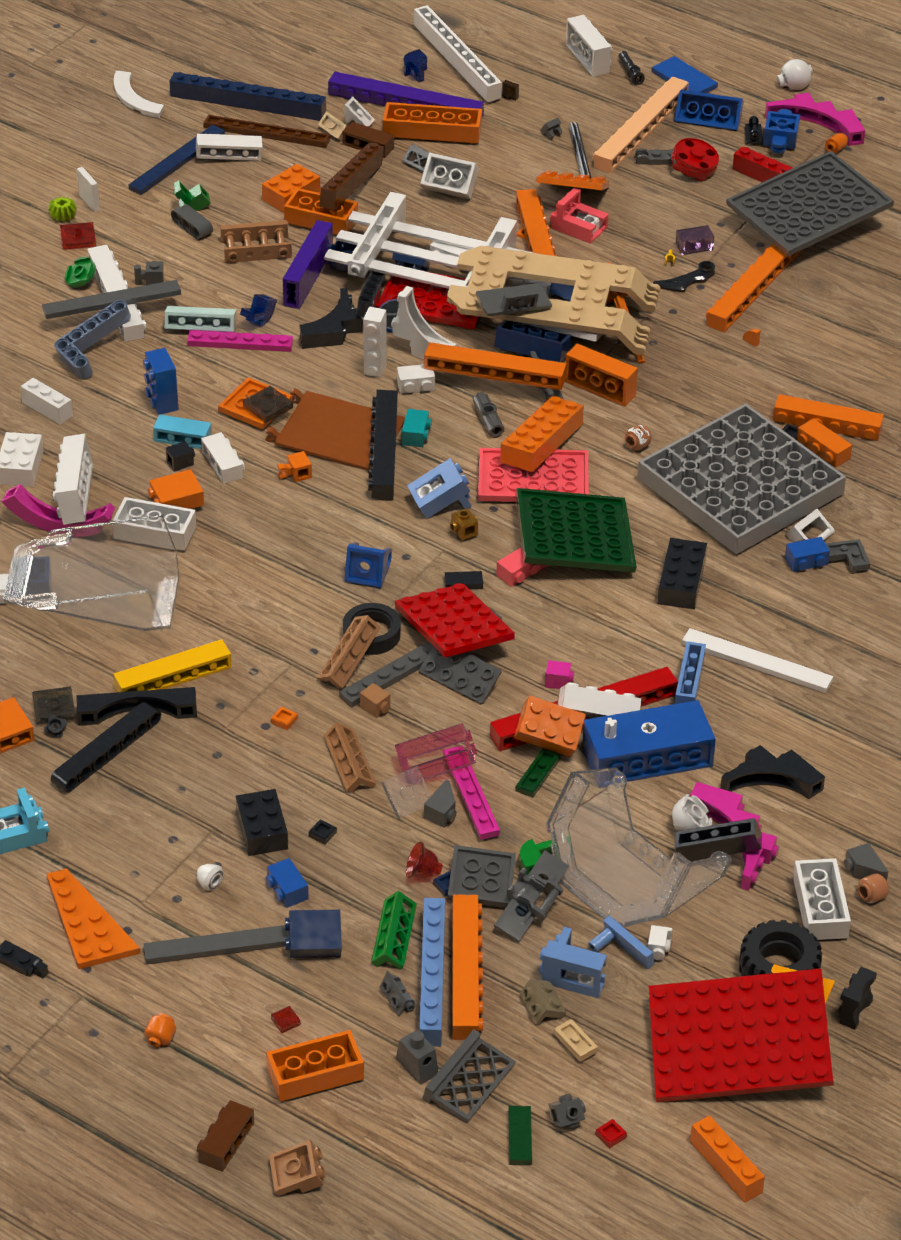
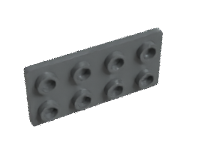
[476,283,552,316]
[419,646,502,704]

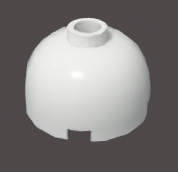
[672,794,712,831]

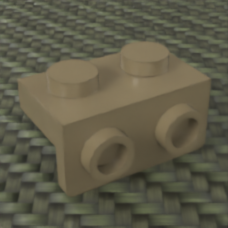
[520,979,566,1025]

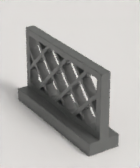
[422,1029,516,1123]

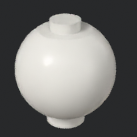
[777,59,813,91]

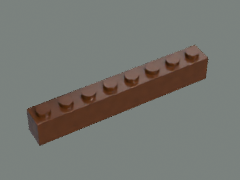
[319,143,384,210]

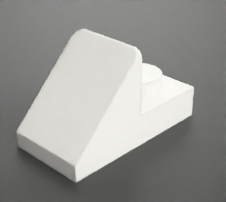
[343,97,375,127]

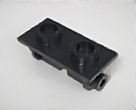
[745,116,762,144]

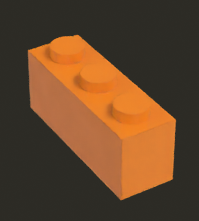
[797,418,852,468]

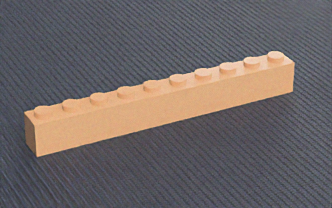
[593,77,689,173]

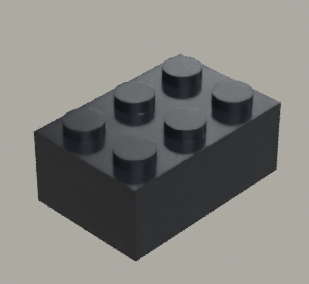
[235,789,288,856]

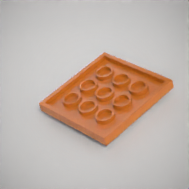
[536,171,610,190]

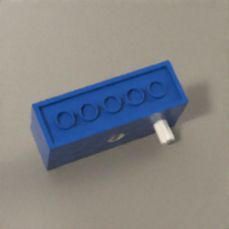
[582,700,716,787]

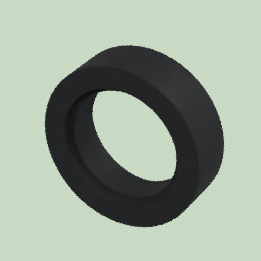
[343,603,401,655]

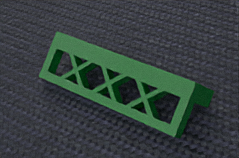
[371,891,417,970]

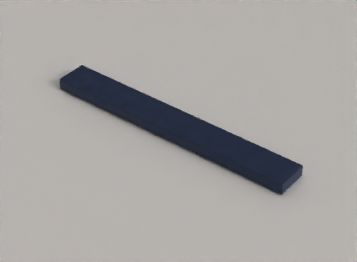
[128,125,225,195]

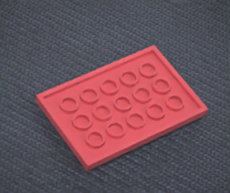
[478,448,589,502]

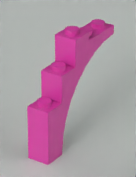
[765,93,865,146]
[690,782,779,891]

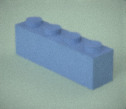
[675,641,706,704]

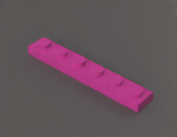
[187,330,293,352]
[443,746,500,840]

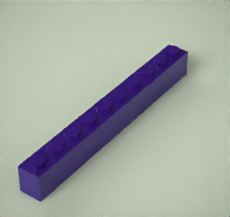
[328,72,484,117]

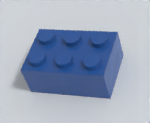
[143,348,179,415]

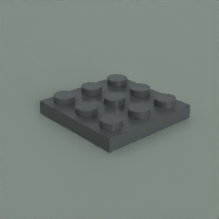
[447,845,516,908]

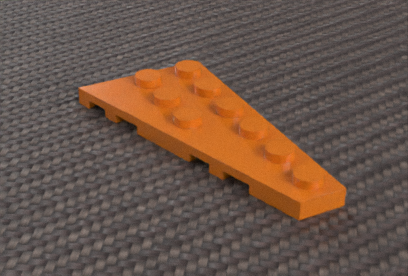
[46,868,141,969]

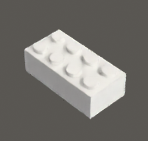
[566,15,612,77]
[113,497,196,551]
[793,858,851,940]

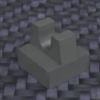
[540,118,562,139]

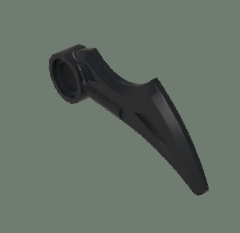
[653,261,715,291]

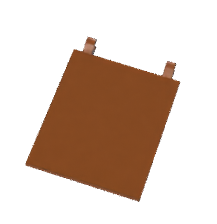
[266,388,405,471]

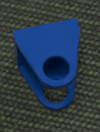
[345,542,392,587]

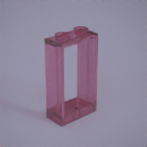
[394,723,477,785]

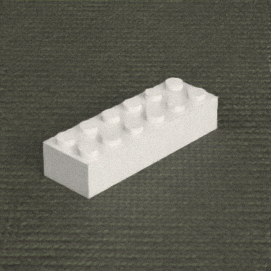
[53,434,93,525]

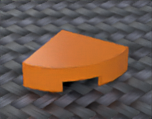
[743,329,761,347]

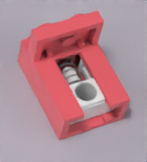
[550,187,608,244]

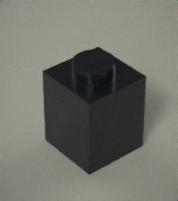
[166,441,195,472]

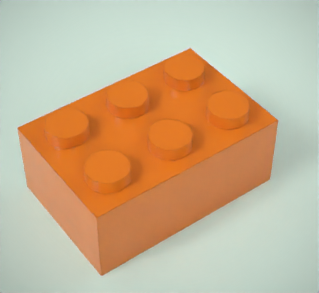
[262,163,321,213]
[514,695,586,757]

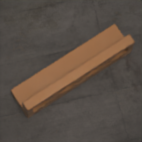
[317,615,381,689]
[324,722,376,793]

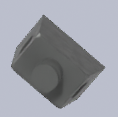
[396,1031,438,1085]

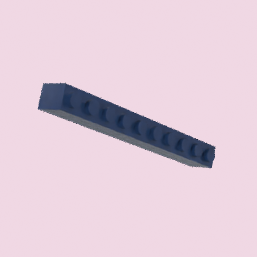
[169,72,326,121]

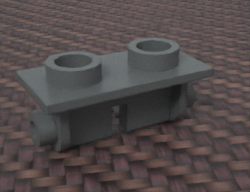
[380,971,415,1017]

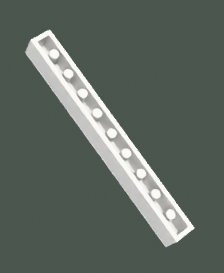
[414,5,502,102]

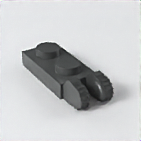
[635,148,673,165]

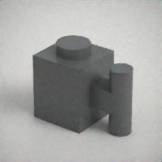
[134,261,164,285]

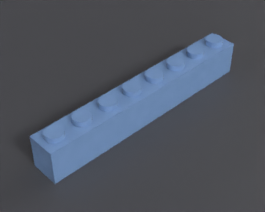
[420,898,445,1047]

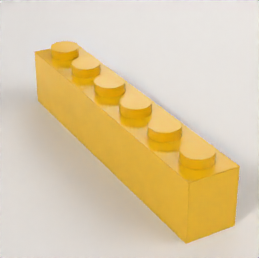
[113,639,232,692]

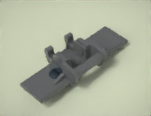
[494,851,569,942]

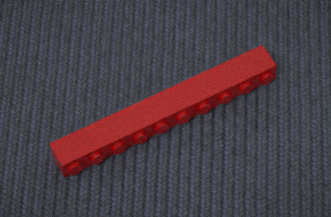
[490,666,678,751]

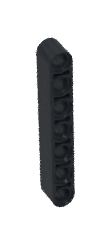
[51,702,162,793]

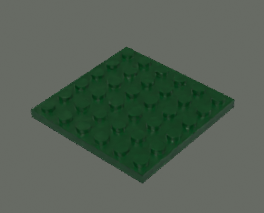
[515,488,637,573]

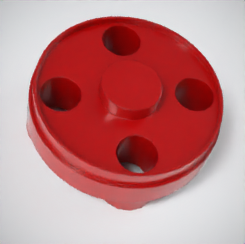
[671,138,719,181]

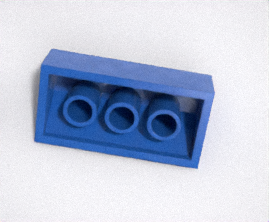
[674,90,744,130]

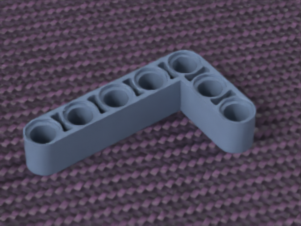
[54,300,131,379]

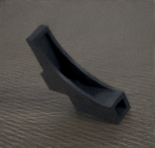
[299,288,364,349]
[720,745,825,799]

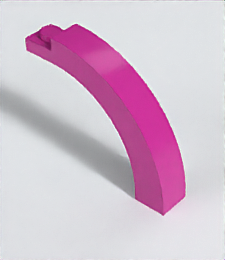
[1,484,115,536]

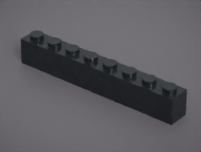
[368,389,398,499]

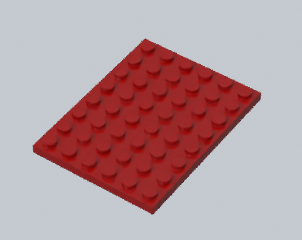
[649,968,834,1102]

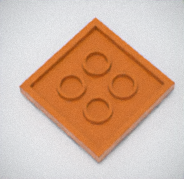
[218,377,293,430]

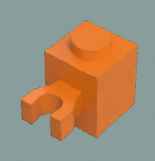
[277,451,312,482]

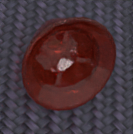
[406,841,443,879]

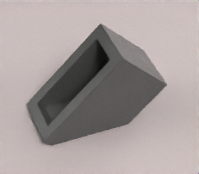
[424,780,457,828]
[844,843,888,881]

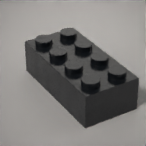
[657,538,707,610]

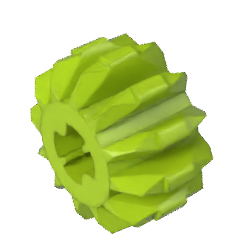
[48,196,77,222]

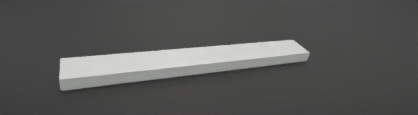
[682,628,833,693]

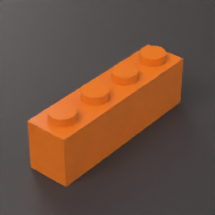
[690,1115,765,1203]

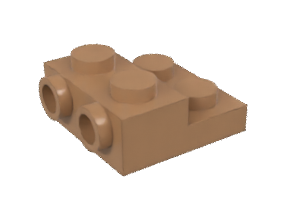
[269,1140,326,1196]

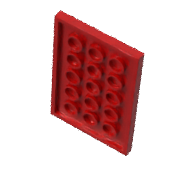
[376,271,481,330]
[395,583,515,658]

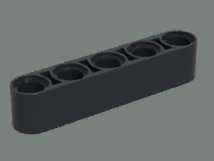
[356,271,386,318]

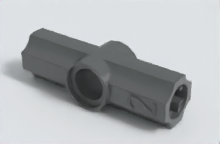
[473,392,504,437]

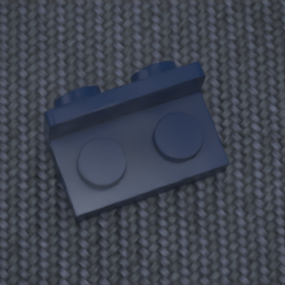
[392,252,430,272]

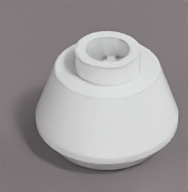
[197,864,224,891]

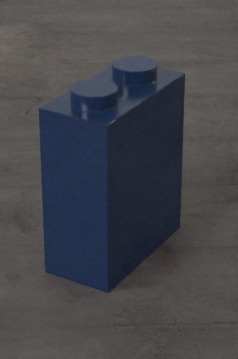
[285,909,342,958]

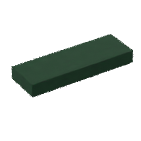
[515,748,560,798]
[508,1106,532,1165]

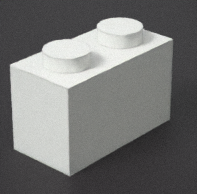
[397,364,435,394]

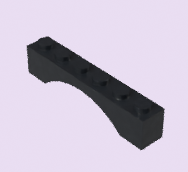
[76,687,197,726]

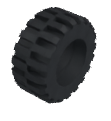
[739,920,822,976]

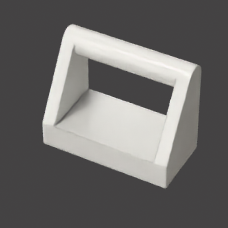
[786,509,835,542]

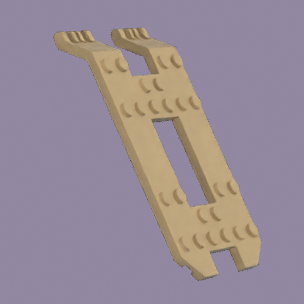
[447,246,660,355]

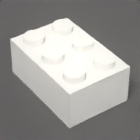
[420,153,479,200]
[0,432,43,487]

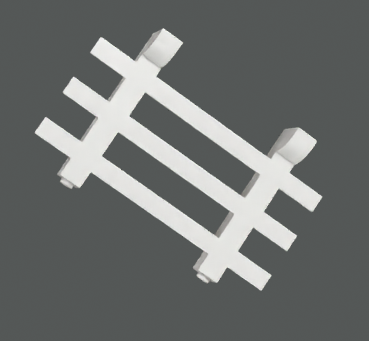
[324,192,533,289]

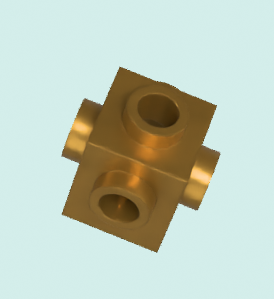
[450,508,478,541]

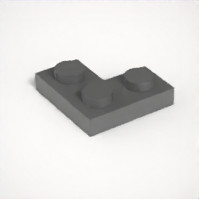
[825,539,870,572]

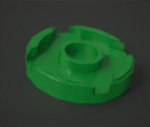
[64,257,96,288]

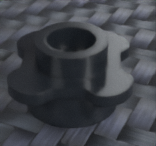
[44,715,67,738]

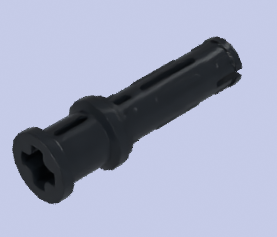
[618,51,645,85]

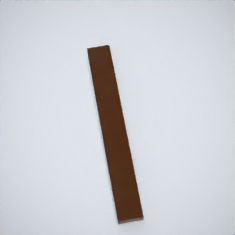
[203,115,331,148]

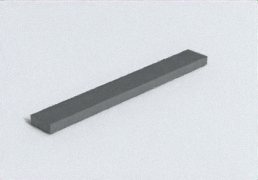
[42,280,181,319]
[143,925,289,964]

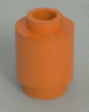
[825,133,848,154]

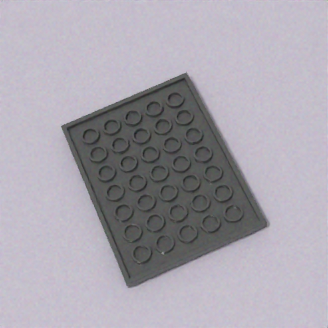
[726,151,894,256]

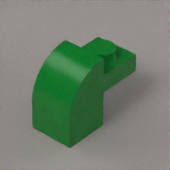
[174,180,211,211]
[519,839,558,877]

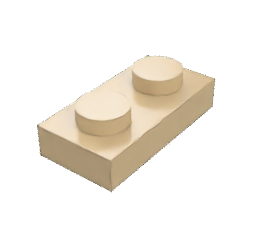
[318,111,347,141]
[554,1019,598,1062]

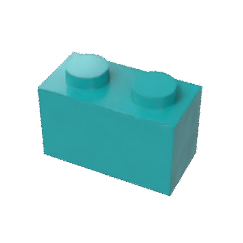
[402,409,432,447]

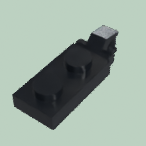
[0,940,49,979]

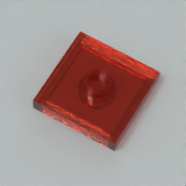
[60,222,96,250]

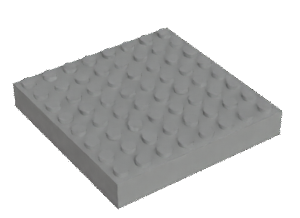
[637,403,846,555]

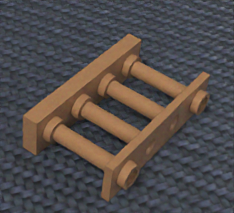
[220,220,292,263]

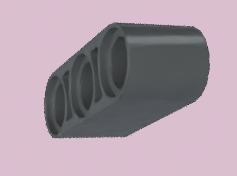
[171,204,213,240]

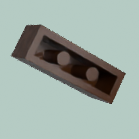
[342,122,394,158]
[197,1100,255,1172]

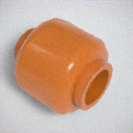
[144,1013,177,1047]

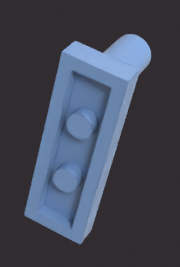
[588,916,654,969]

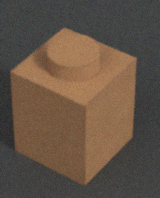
[360,683,391,718]

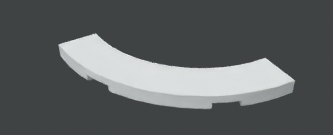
[114,70,164,118]

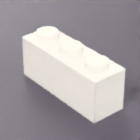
[21,378,73,425]
[201,432,245,484]

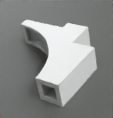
[391,286,456,359]

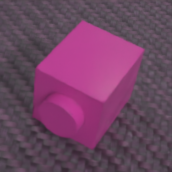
[545,660,575,689]

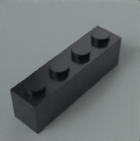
[675,818,762,863]

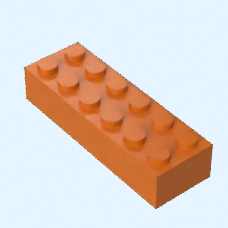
[383,102,482,144]
[500,396,584,472]

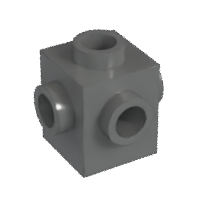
[548,1094,586,1128]

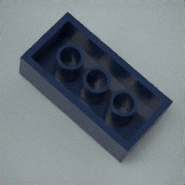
[494,320,573,362]

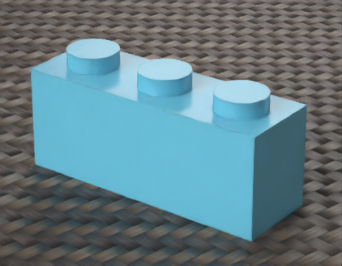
[153,414,212,449]

